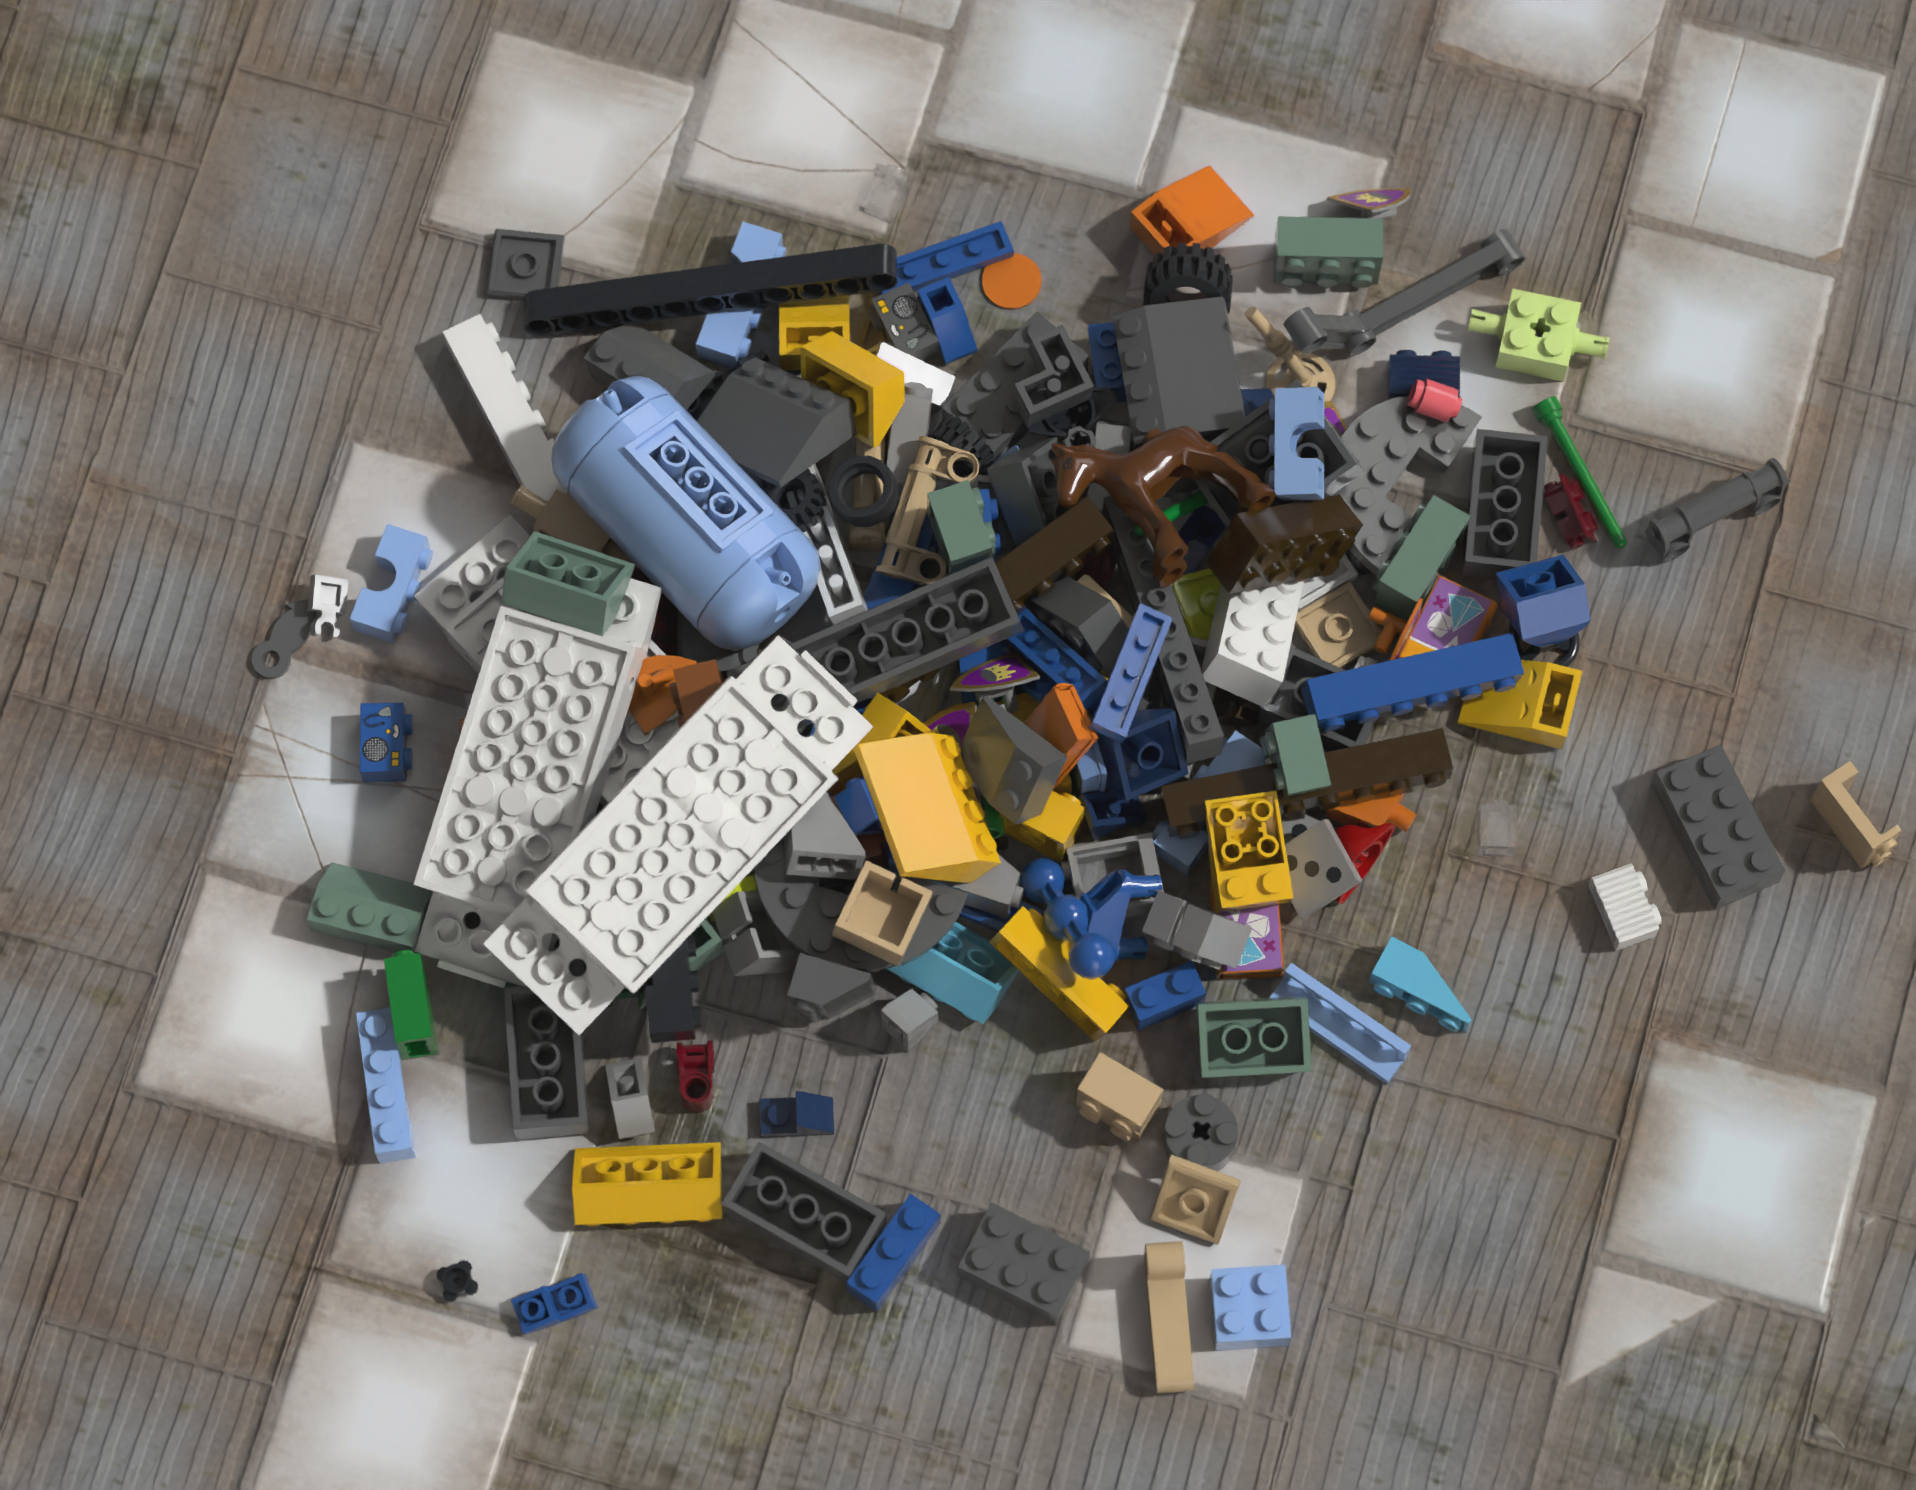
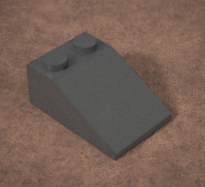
[960,695,1068,825]

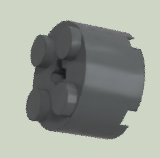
[1163,1094,1238,1171]

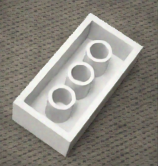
[1201,581,1304,707]

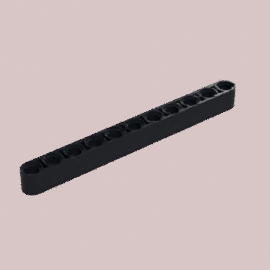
[524,244,898,336]

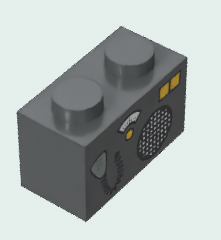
[868,283,939,361]

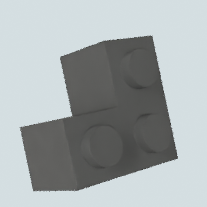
[1011,325,1094,427]

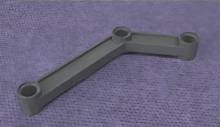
[1283,229,1525,356]

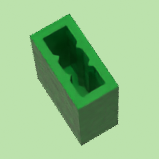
[384,950,439,1060]

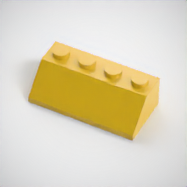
[989,906,1129,1042]
[572,1142,723,1226]

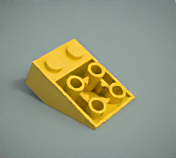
[779,295,850,371]
[1458,660,1582,750]
[828,693,934,795]
[1204,791,1293,913]

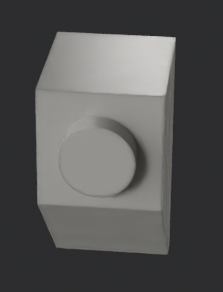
[881,988,938,1052]
[605,1058,655,1139]

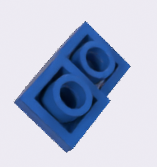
[511,1273,598,1335]

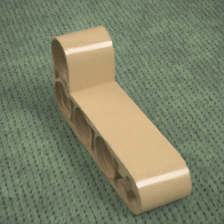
[1144,1241,1194,1393]

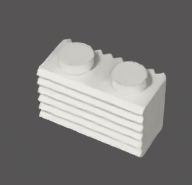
[1588,863,1662,951]

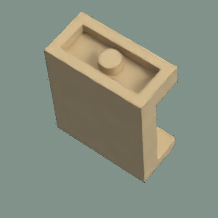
[1810,761,1902,869]

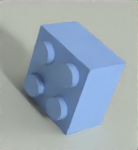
[1209,1264,1291,1351]

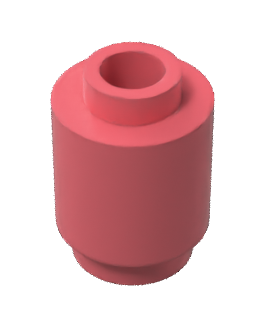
[1407,379,1462,423]

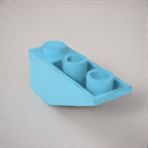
[1369,936,1471,1033]

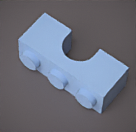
[1269,387,1324,501]
[349,524,433,643]

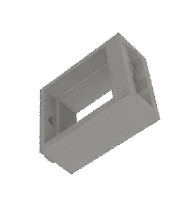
[1060,833,1164,918]

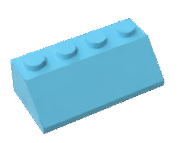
[886,922,1019,1024]

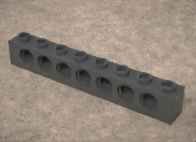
[1102,496,1224,764]

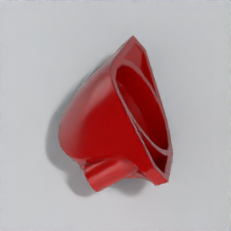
[1335,823,1396,904]

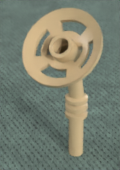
[1245,306,1335,402]

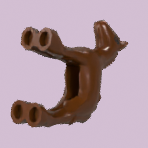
[1051,426,1276,587]

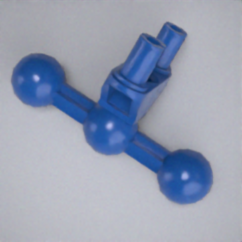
[1020,858,1162,980]

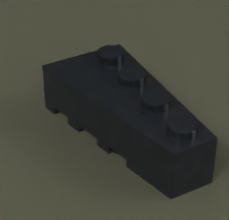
[646,935,702,1043]

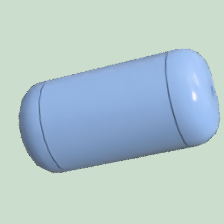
[551,376,821,651]

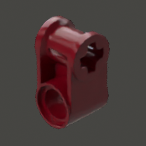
[676,1040,715,1113]

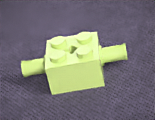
[1467,288,1610,382]

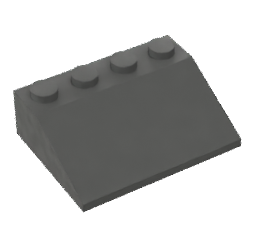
[1112,297,1246,448]
[697,357,857,488]
[1193,379,1365,528]

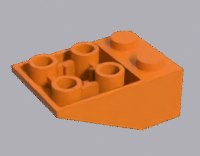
[1130,165,1254,255]

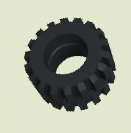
[1143,242,1233,313]

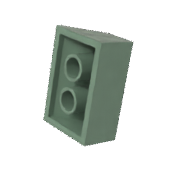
[502,531,634,636]
[307,862,433,953]

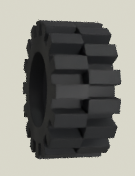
[928,414,994,476]
[760,469,826,532]

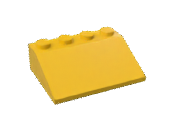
[854,733,1001,883]

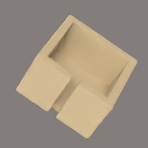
[832,861,933,967]
[1076,1052,1164,1143]

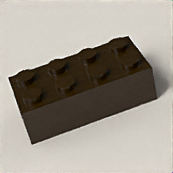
[1206,495,1363,594]

